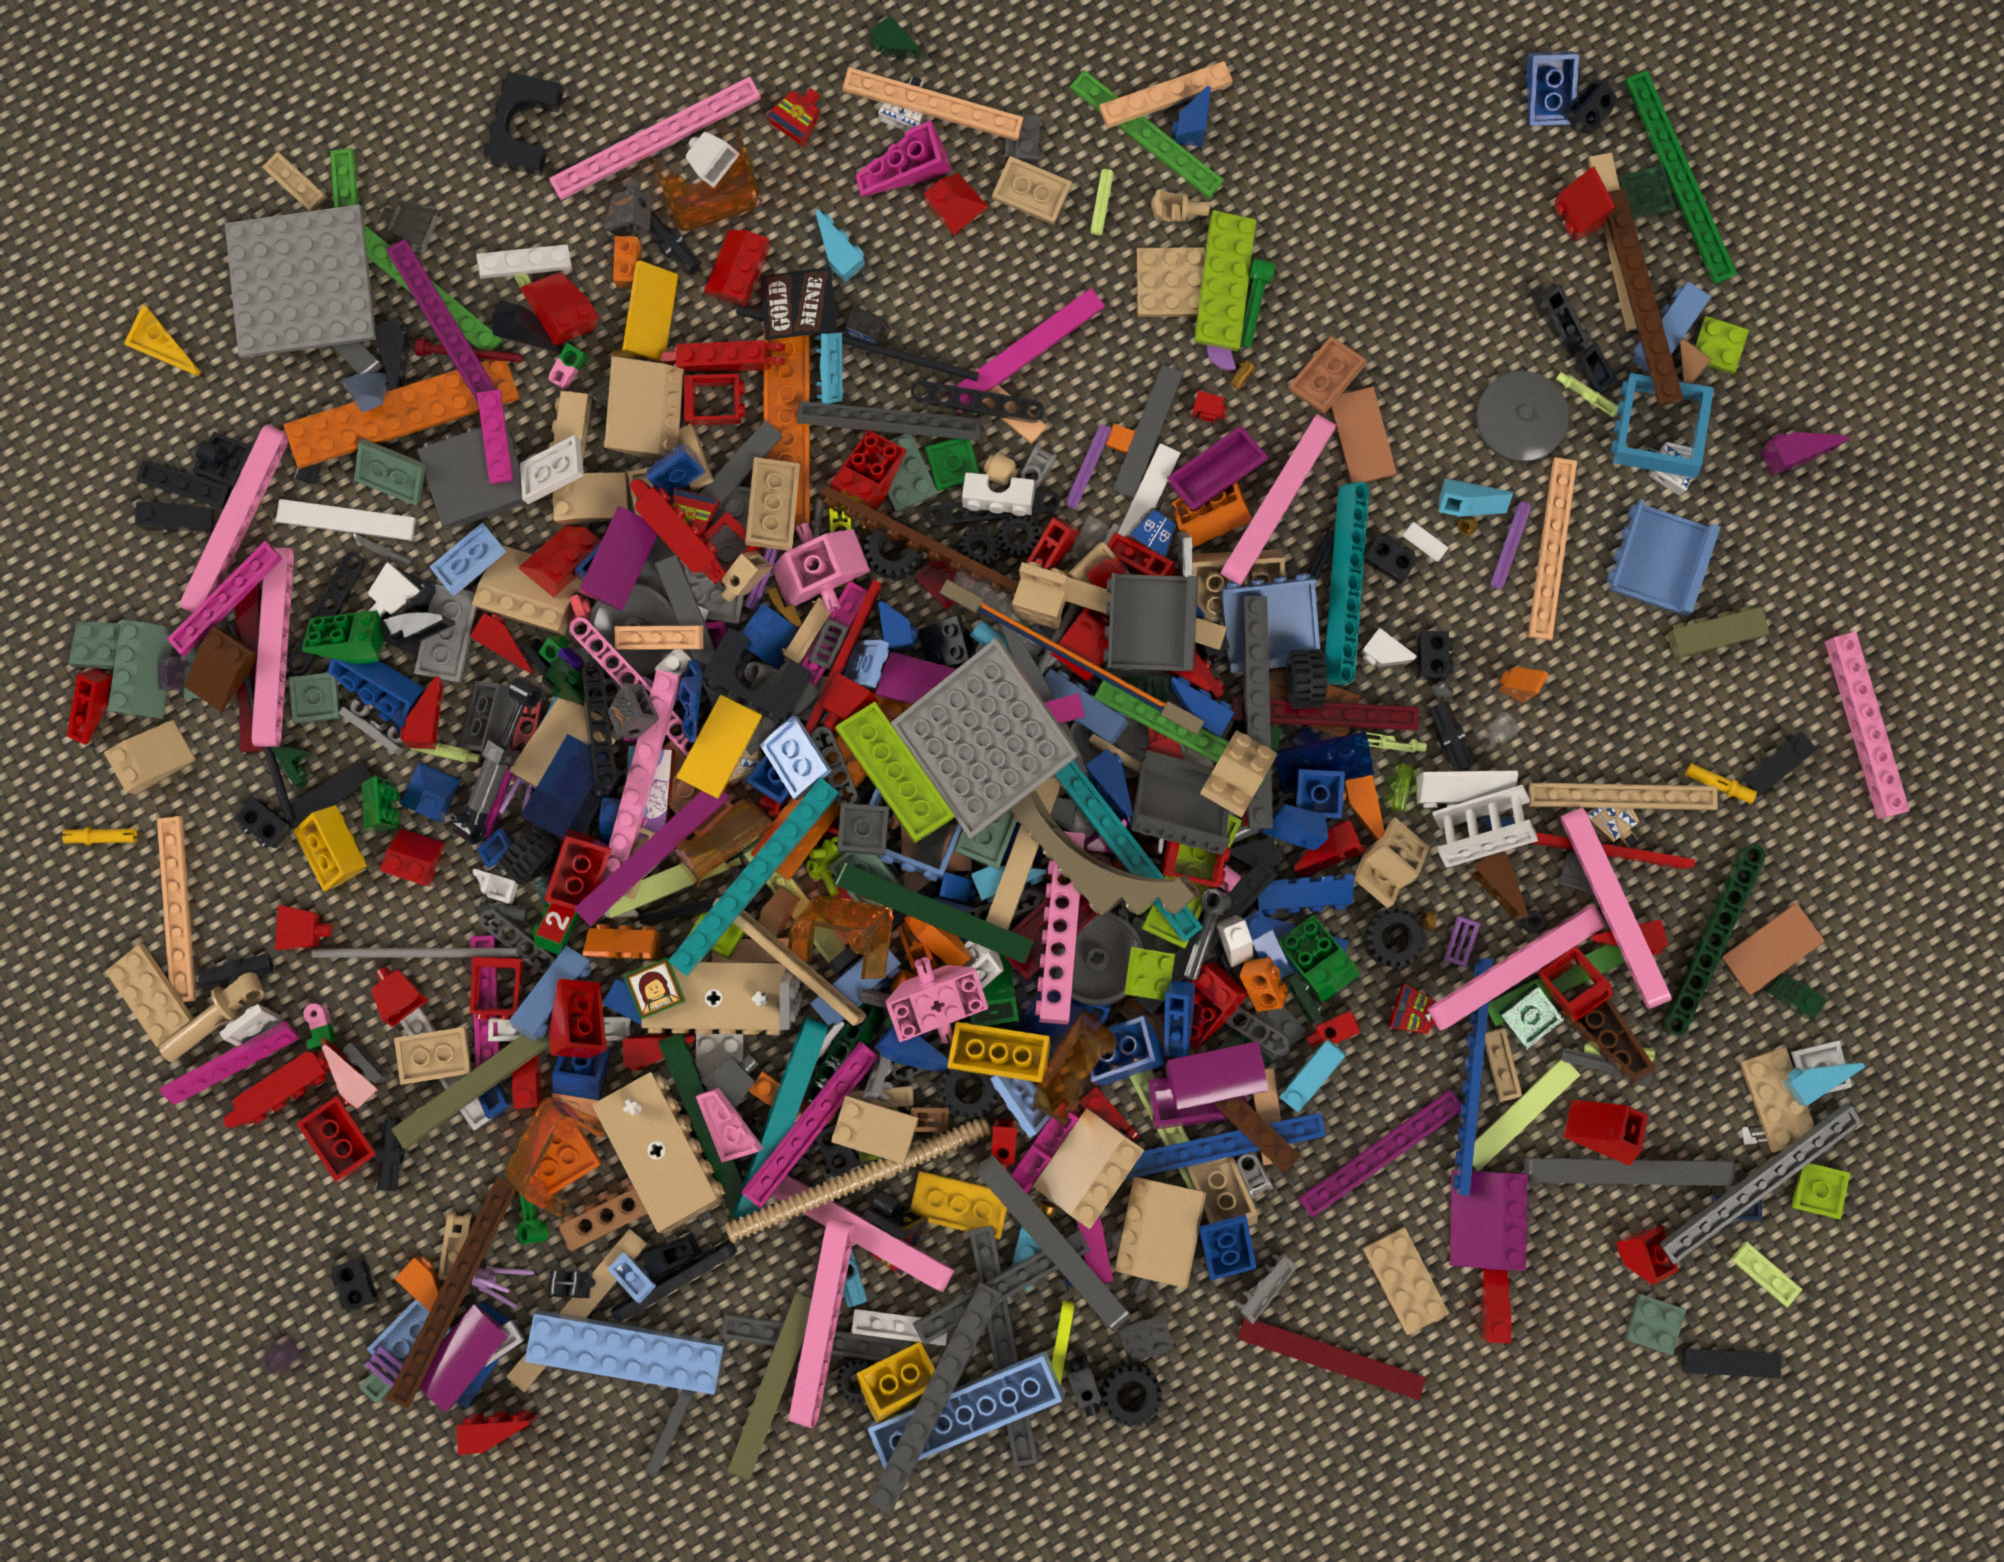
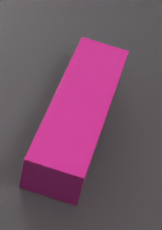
[1011,1101,1081,1194]

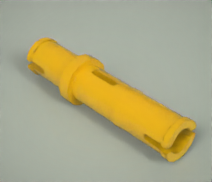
[1685,763,1757,804]
[62,827,138,846]

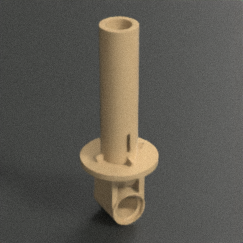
[159,972,264,1062]

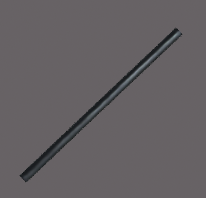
[226,623,295,822]

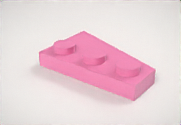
[696,1088,763,1162]

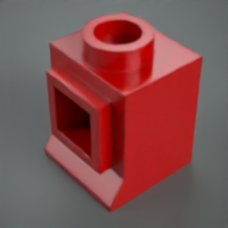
[1191,390,1227,423]

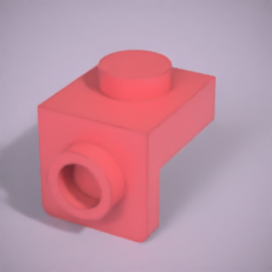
[569,594,592,628]

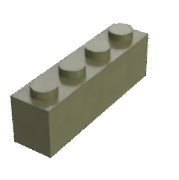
[1667,605,1770,660]

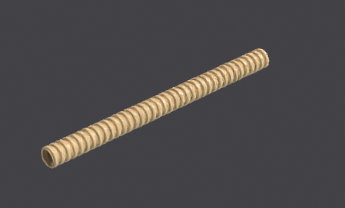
[725,1116,991,1243]

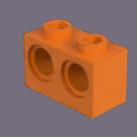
[613,236,642,289]
[1240,957,1288,1012]

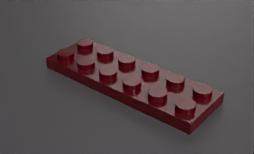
[1003,851,1115,981]

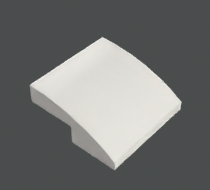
[963,941,1004,989]

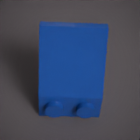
[1527,51,1579,126]
[1085,749,1134,832]
[1199,1214,1256,1281]

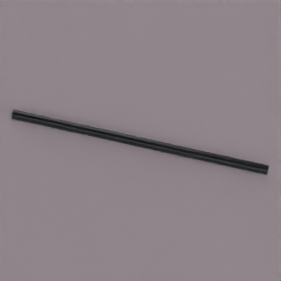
[736,305,979,381]

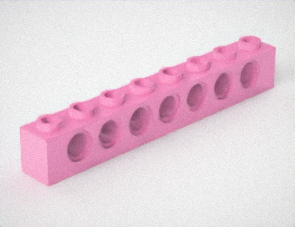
[1825,632,1910,819]
[1035,831,1085,1025]

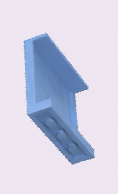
[1606,499,1721,616]
[1221,574,1323,673]

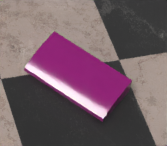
[1167,426,1268,511]
[579,506,658,611]
[876,652,956,706]
[1164,1041,1268,1111]
[1148,1077,1247,1130]
[419,1304,511,1413]

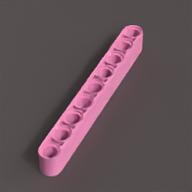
[1220,414,1337,586]
[180,424,289,613]
[252,548,294,747]
[569,617,697,756]
[1560,807,1672,1009]
[1427,904,1607,1030]
[771,1174,955,1292]
[789,1218,855,1428]

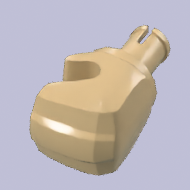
[1151,189,1210,222]

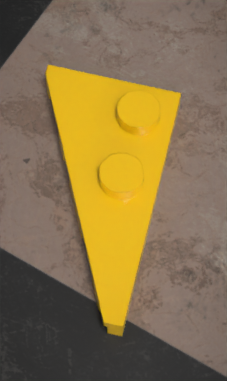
[124,305,201,377]

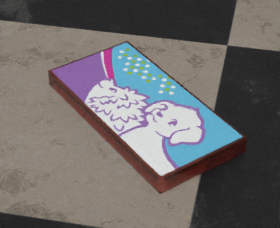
[625,745,676,838]

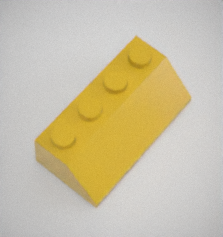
[947,1022,1051,1083]

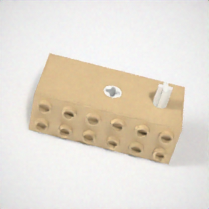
[642,961,786,1035]
[592,1072,725,1233]

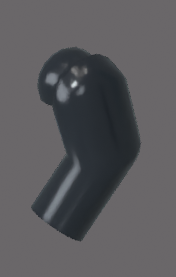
[406,581,436,610]

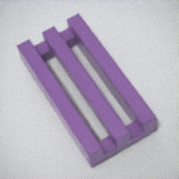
[1442,916,1481,968]
[365,1345,404,1388]

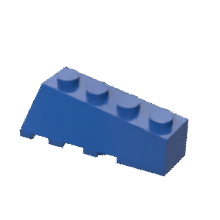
[328,658,425,733]
[1256,874,1354,915]

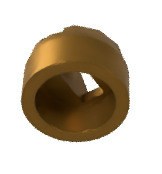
[1457,516,1478,536]
[1420,911,1437,930]
[1037,1200,1057,1219]

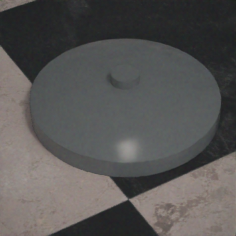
[1476,371,1569,463]
[589,583,680,676]
[1051,912,1143,1006]

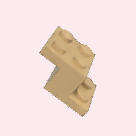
[1012,562,1069,630]
[1200,730,1278,817]
[1354,817,1429,908]

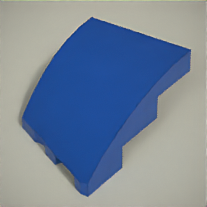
[676,660,702,743]

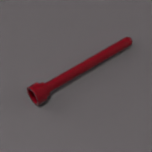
[414,338,523,363]

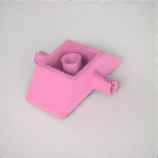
[772,523,870,612]
[885,957,989,1043]

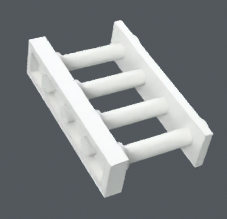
[1432,785,1538,868]

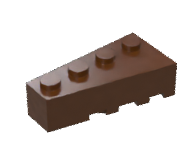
[1560,998,1656,1085]

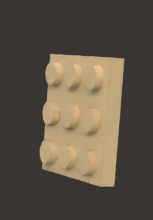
[1137,247,1205,317]

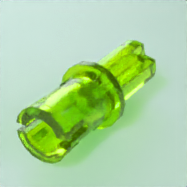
[1392,764,1414,811]

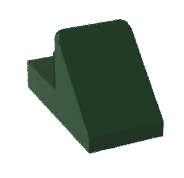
[545,656,591,704]
[271,746,312,788]

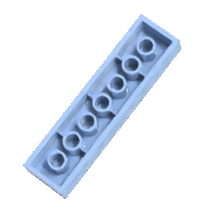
[525,1310,725,1394]
[868,1351,1065,1470]

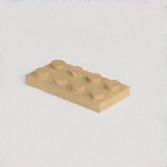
[745,457,800,551]
[105,944,194,1047]
[1739,1047,1815,1152]
[1362,1227,1449,1335]

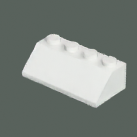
[1416,771,1518,809]

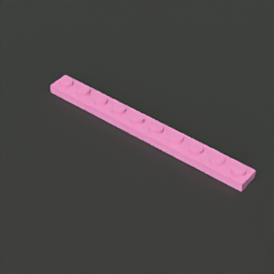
[549,76,761,200]
[600,669,681,902]

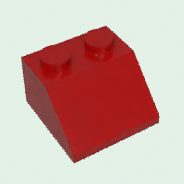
[380,829,445,887]

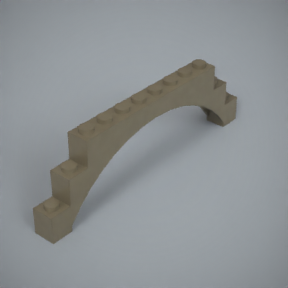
[1010,790,1201,915]

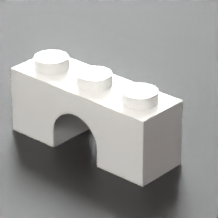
[962,473,1035,516]

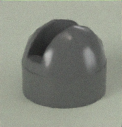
[1433,679,1454,700]

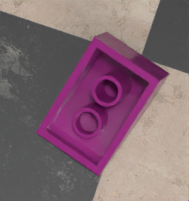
[1760,432,1849,476]

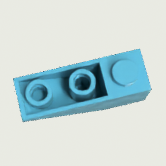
[815,209,865,282]
[1439,478,1513,517]
[971,866,1047,903]

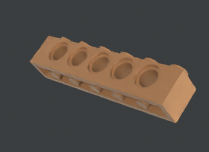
[559,1184,648,1252]

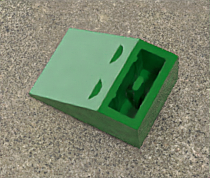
[302,610,384,664]
[361,776,401,832]
[1278,914,1360,1003]
[970,953,1019,1026]

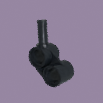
[547,1271,596,1298]

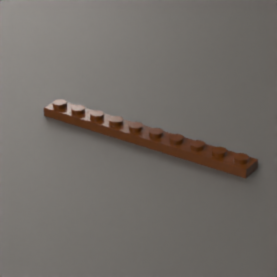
[1607,189,1683,406]
[820,485,1019,600]
[1114,995,1301,1174]
[386,1177,518,1409]

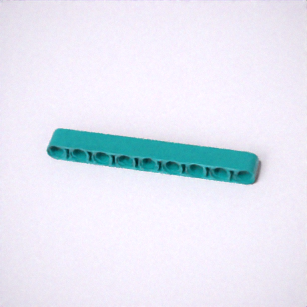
[1325,481,1369,685]
[732,1017,828,1219]

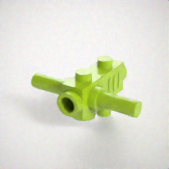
[806,837,846,897]

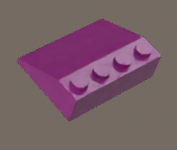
[1449,1170,1528,1271]

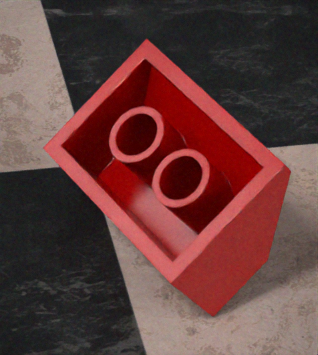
[704,230,771,307]
[519,525,601,598]
[544,828,612,909]
[296,1096,377,1183]

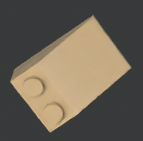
[553,472,629,526]
[104,720,196,795]
[831,1096,919,1164]
[1187,1156,1258,1226]

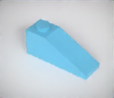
[1280,1039,1346,1112]
[1783,1063,1865,1106]

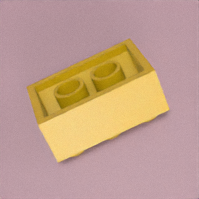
[293,805,367,892]
[856,1342,935,1423]

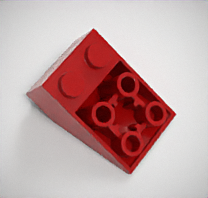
[831,430,907,511]
[1051,608,1110,682]
[1164,962,1248,1049]
[1563,1100,1649,1166]
[457,1410,539,1455]

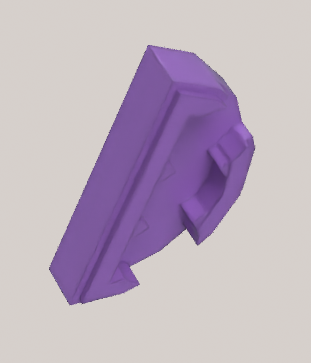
[1207,345,1236,372]

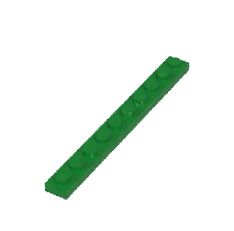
[1624,70,1737,285]

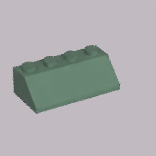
[108,620,176,719]

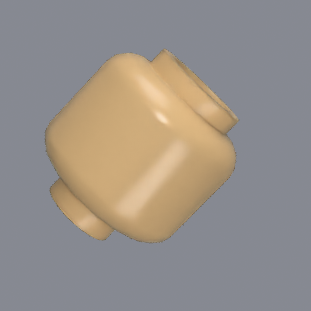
[984,452,1019,486]

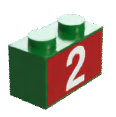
[532,902,579,955]

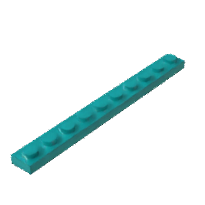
[1054,760,1203,942]
[668,778,840,976]

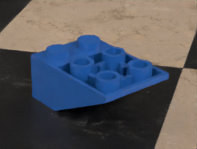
[1169,677,1235,737]

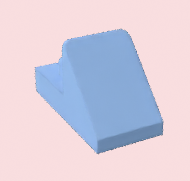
[607,1252,657,1303]

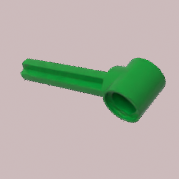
[1240,258,1276,348]
[514,1151,548,1245]

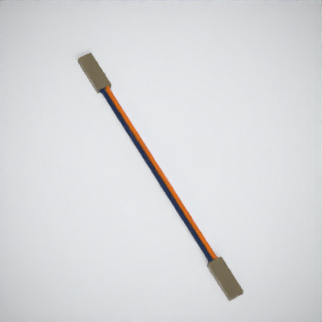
[940,580,1204,735]

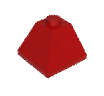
[923,173,988,236]
[1616,1225,1679,1285]

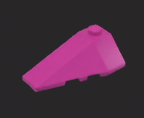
[855,120,951,197]

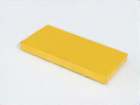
[622,260,678,363]
[677,694,763,799]
[911,1171,1007,1239]

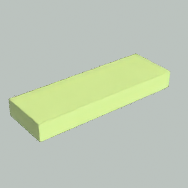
[1730,1241,1803,1308]

